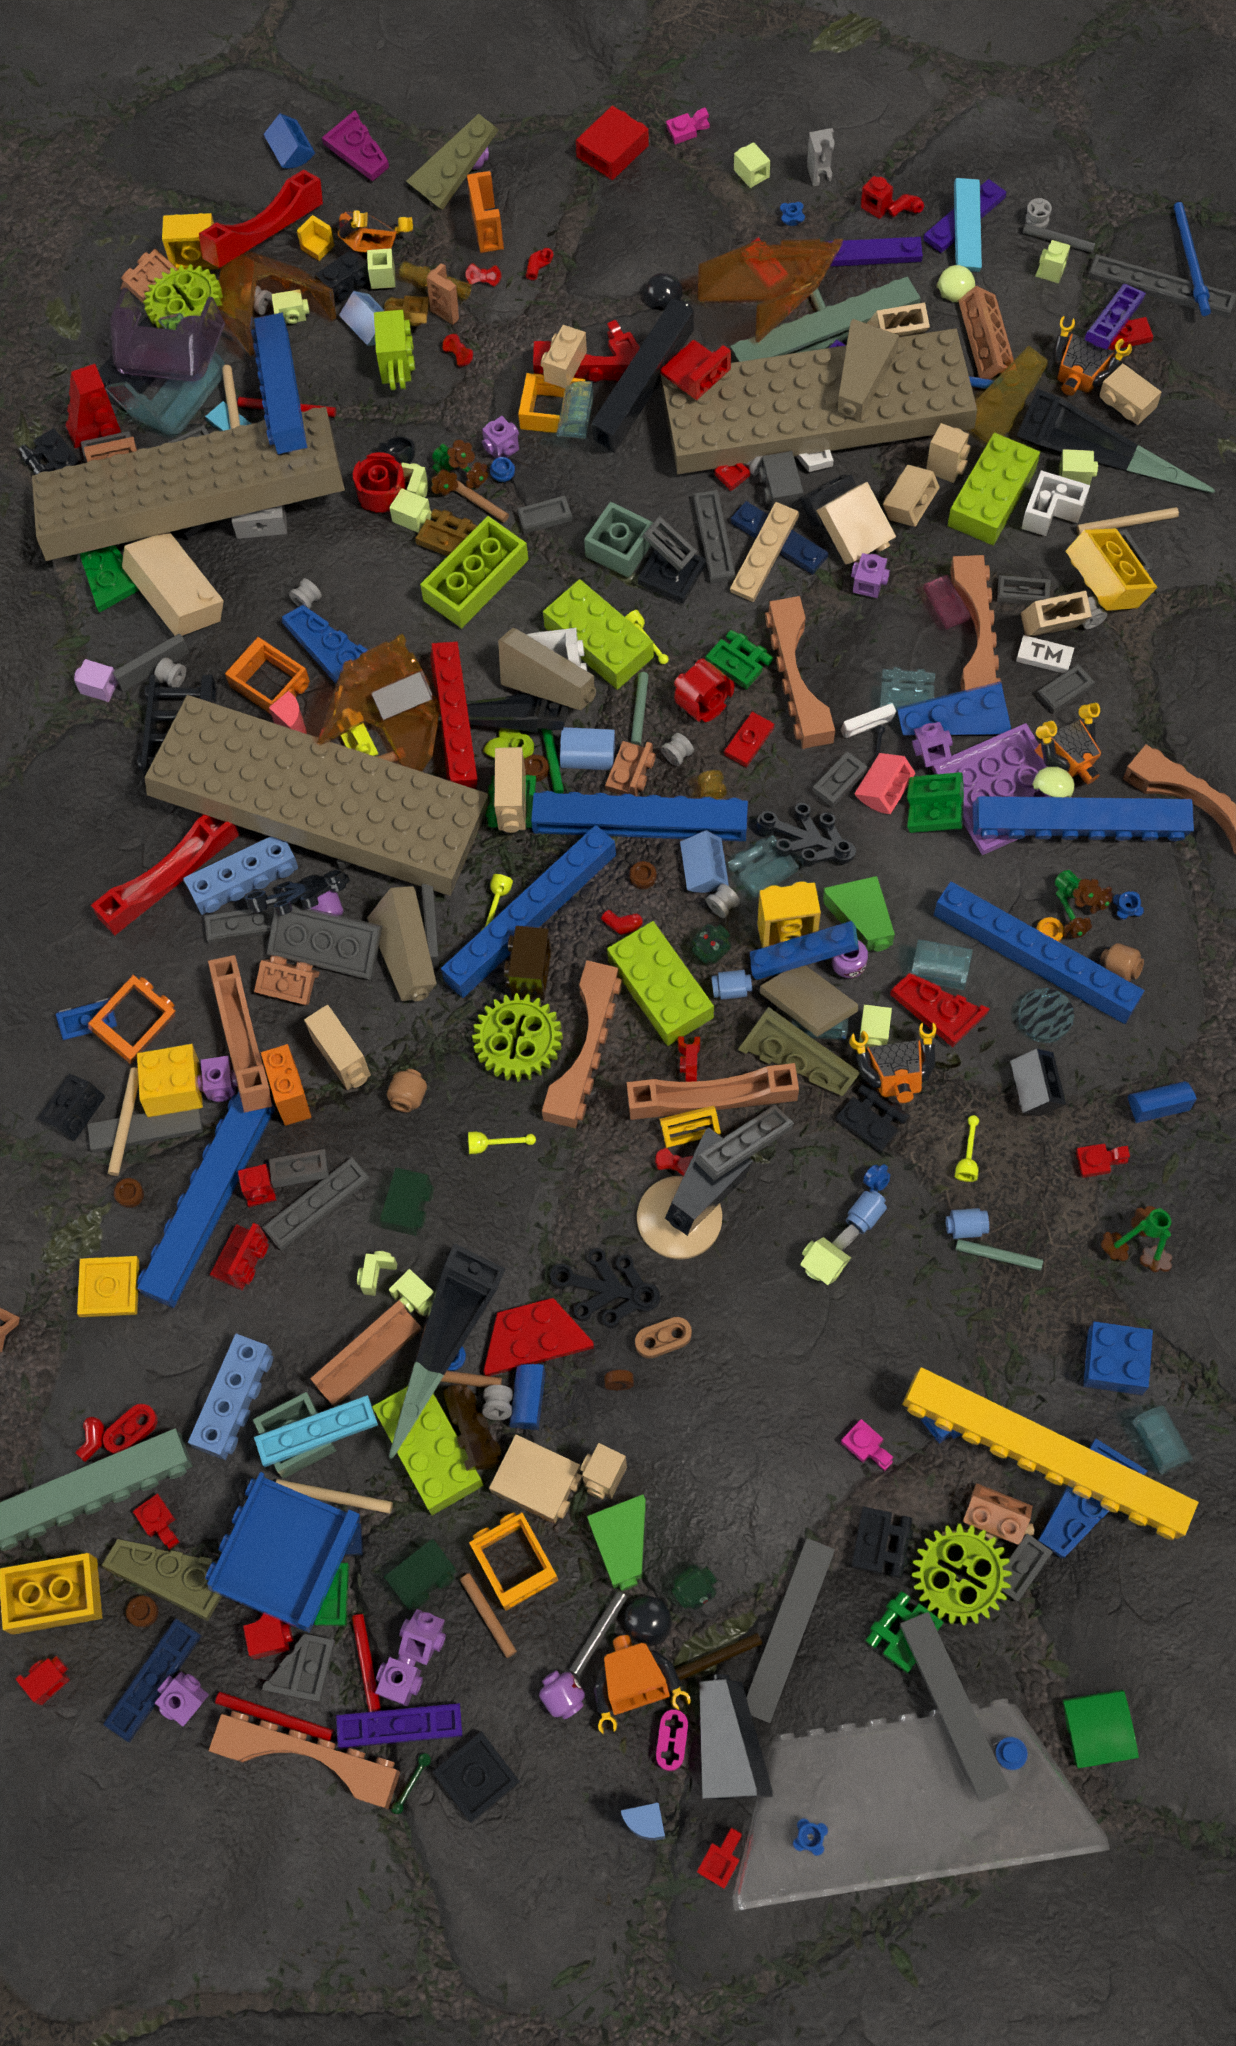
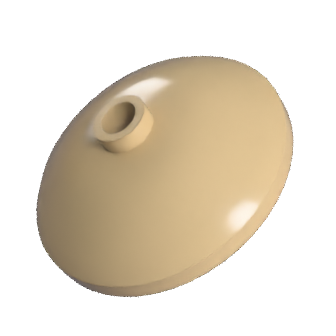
[637,1176,722,1259]

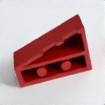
[66,364,121,448]

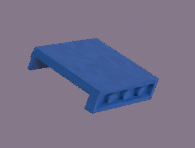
[205,1472,360,1633]

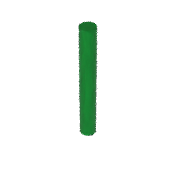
[541,728,564,794]

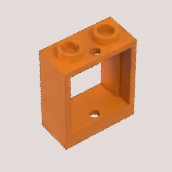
[225,637,310,714]
[88,975,176,1064]
[261,1044,312,1126]

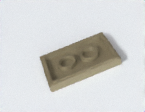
[760,965,858,1037]

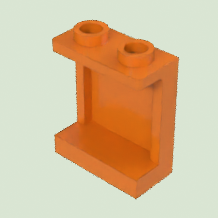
[467,171,504,253]

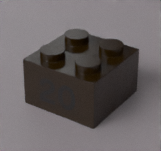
[504,926,552,1001]

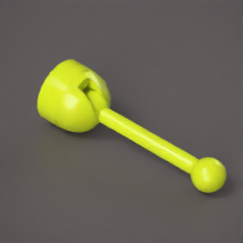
[625,610,669,664]
[481,874,513,931]
[955,1115,979,1182]
[468,1131,536,1154]

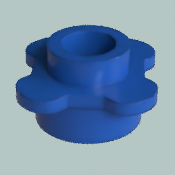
[780,202,805,226]
[1113,891,1144,920]
[863,1164,890,1192]
[793,1818,828,1856]

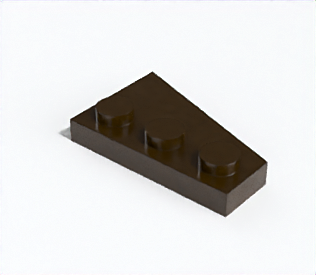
[443,1385,503,1471]

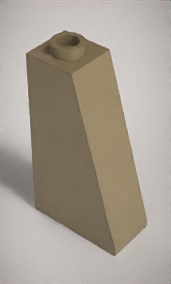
[838,319,899,420]
[498,628,596,710]
[367,886,437,1002]

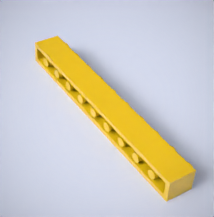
[902,1367,1198,1540]

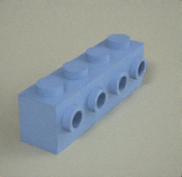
[184,837,299,915]
[188,1334,273,1461]

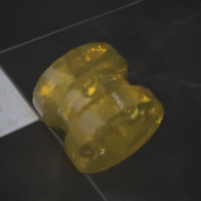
[697,770,727,800]

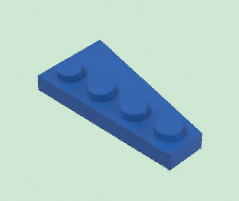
[282,605,385,692]
[897,681,1011,735]

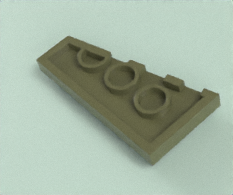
[406,114,499,210]
[738,1007,860,1096]
[102,1539,222,1621]

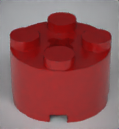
[353,452,407,512]
[674,658,734,722]

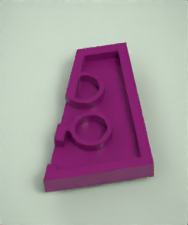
[322,110,389,181]

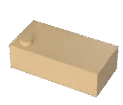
[122,532,224,636]

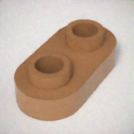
[635,1317,692,1358]

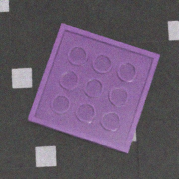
[931,723,1052,855]

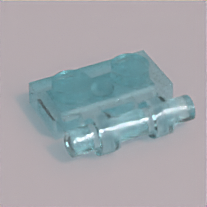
[880,667,935,711]
[728,835,799,898]

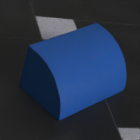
[264,113,315,168]
[1127,1081,1197,1123]
[509,1364,546,1430]

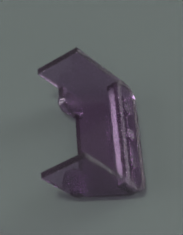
[110,288,225,381]

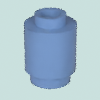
[712,970,752,1000]
[846,1190,887,1234]
[945,1208,989,1239]

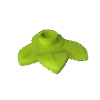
[483,728,534,759]

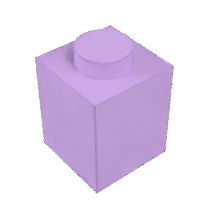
[74,659,118,702]

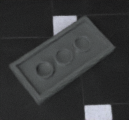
[267,901,382,980]

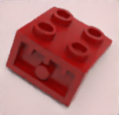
[661,340,731,401]
[210,1223,269,1291]

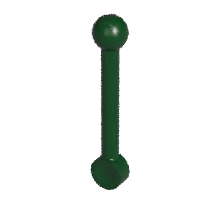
[391,1753,431,1815]

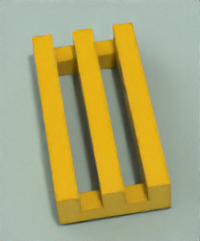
[659,1105,721,1148]

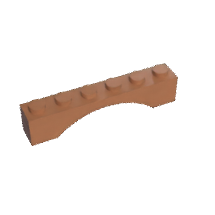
[950,555,1001,691]
[765,596,835,749]
[1123,745,1236,854]
[208,955,272,1113]
[542,960,623,1129]
[627,1063,799,1120]
[209,1711,400,1809]

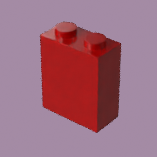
[576,105,649,180]

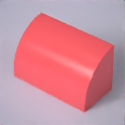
[269,691,307,734]
[854,753,915,814]

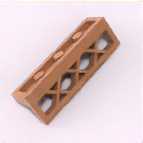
[958,286,1018,379]
[310,1300,422,1407]

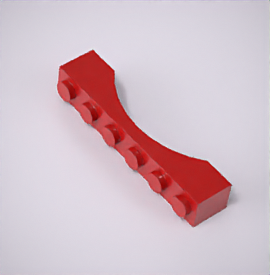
[199,169,323,268]
[533,341,682,381]
[430,641,477,790]
[91,814,239,936]

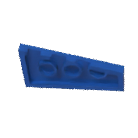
[1037,1439,1148,1558]

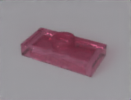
[923,575,971,629]

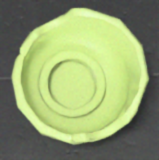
[936,265,975,302]
[1032,767,1074,798]

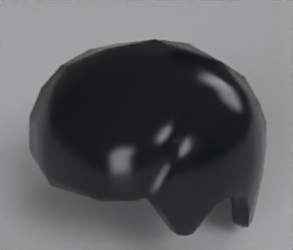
[643,273,682,310]
[376,436,416,464]
[624,1595,672,1647]

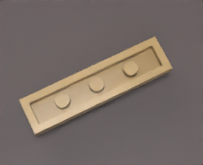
[730,502,799,602]

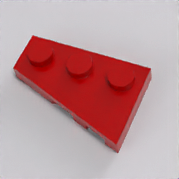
[890,973,990,1048]

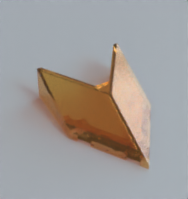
[698,239,843,343]
[217,250,336,356]
[317,633,440,772]

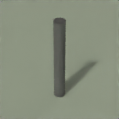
[1023,223,1095,253]
[569,1590,627,1676]

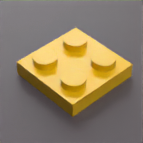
[77,1256,139,1317]

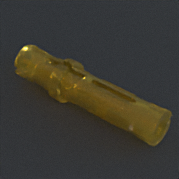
[399,261,472,299]

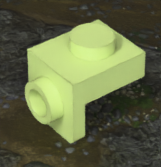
[401,463,428,498]
[357,1251,397,1296]

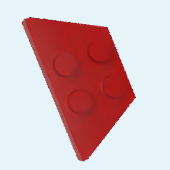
[484,1298,594,1376]

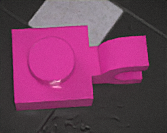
[666,108,710,145]
[841,1419,893,1471]

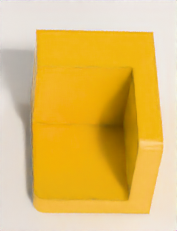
[297,215,335,261]

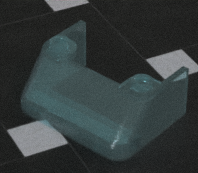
[105,313,225,435]

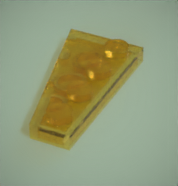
[970,346,1048,443]

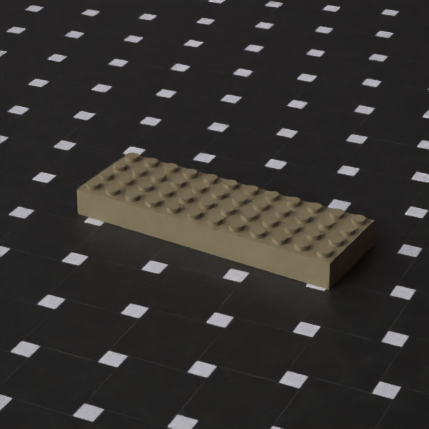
[661,328,977,474]
[32,407,345,561]
[145,695,488,896]

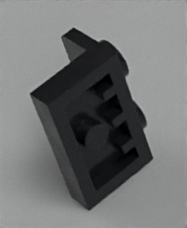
[37,1073,105,1141]

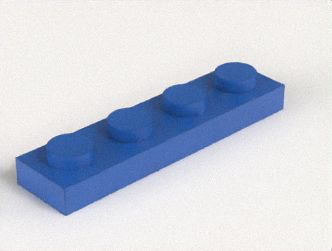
[750,921,859,980]

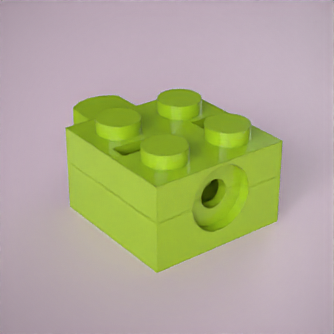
[374,310,415,390]

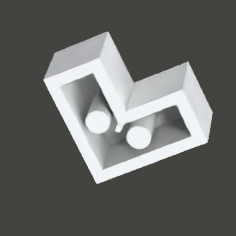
[1021,471,1090,536]

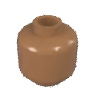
[1100,943,1144,982]
[386,1069,427,1112]

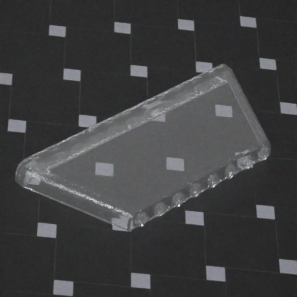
[732,1699,1110,1911]

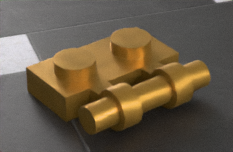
[384,296,429,326]
[415,509,478,556]

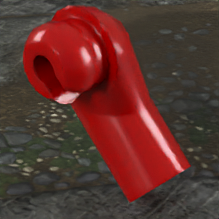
[887,194,924,217]
[526,248,554,280]
[601,910,643,934]
[75,1417,104,1462]

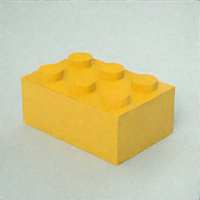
[1066,528,1158,611]
[757,882,821,948]
[0,1553,102,1635]

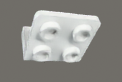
[527,628,587,671]

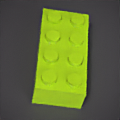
[947,432,1040,546]
[420,516,529,629]
[543,579,654,690]
[607,921,714,1046]
[372,1387,484,1516]

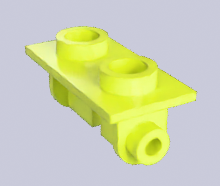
[334,708,378,756]

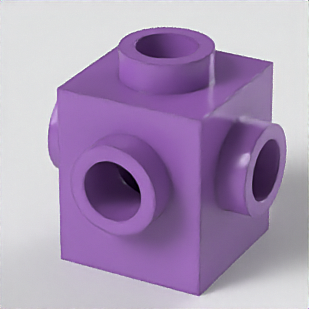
[482,416,519,459]
[851,553,890,598]
[912,722,953,767]
[198,1056,238,1102]
[398,1609,446,1665]
[375,1655,423,1707]
[155,1671,209,1726]

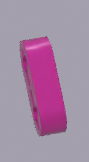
[656,1710,688,1771]

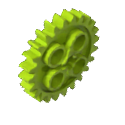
[143,264,223,334]
[472,993,563,1082]
[912,1524,1012,1626]

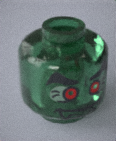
[691,924,731,964]
[671,1564,718,1610]

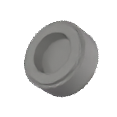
[832,1224,860,1251]

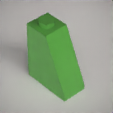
[823,876,895,951]
[587,1495,646,1591]

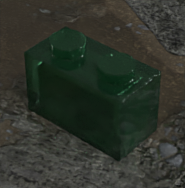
[380,1167,434,1236]
[384,1538,457,1610]

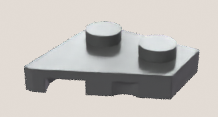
[262,1634,336,1703]

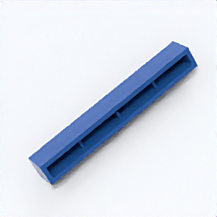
[251,312,308,454]
[531,791,748,841]
[972,796,1194,841]
[441,825,616,998]
[934,881,1145,1024]
[137,1092,275,1308]

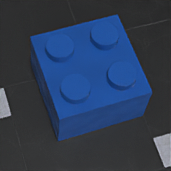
[1083,1321,1153,1395]

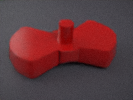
[465,263,502,286]
[443,334,473,367]
[655,1148,693,1177]

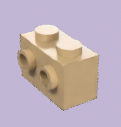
[541,325,587,389]
[1099,364,1162,425]
[926,423,971,483]
[883,465,940,527]
[580,1443,627,1500]

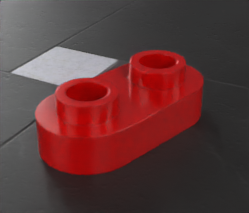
[103,1404,158,1454]

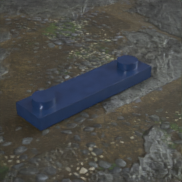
[731,501,828,575]
[103,1618,202,1743]

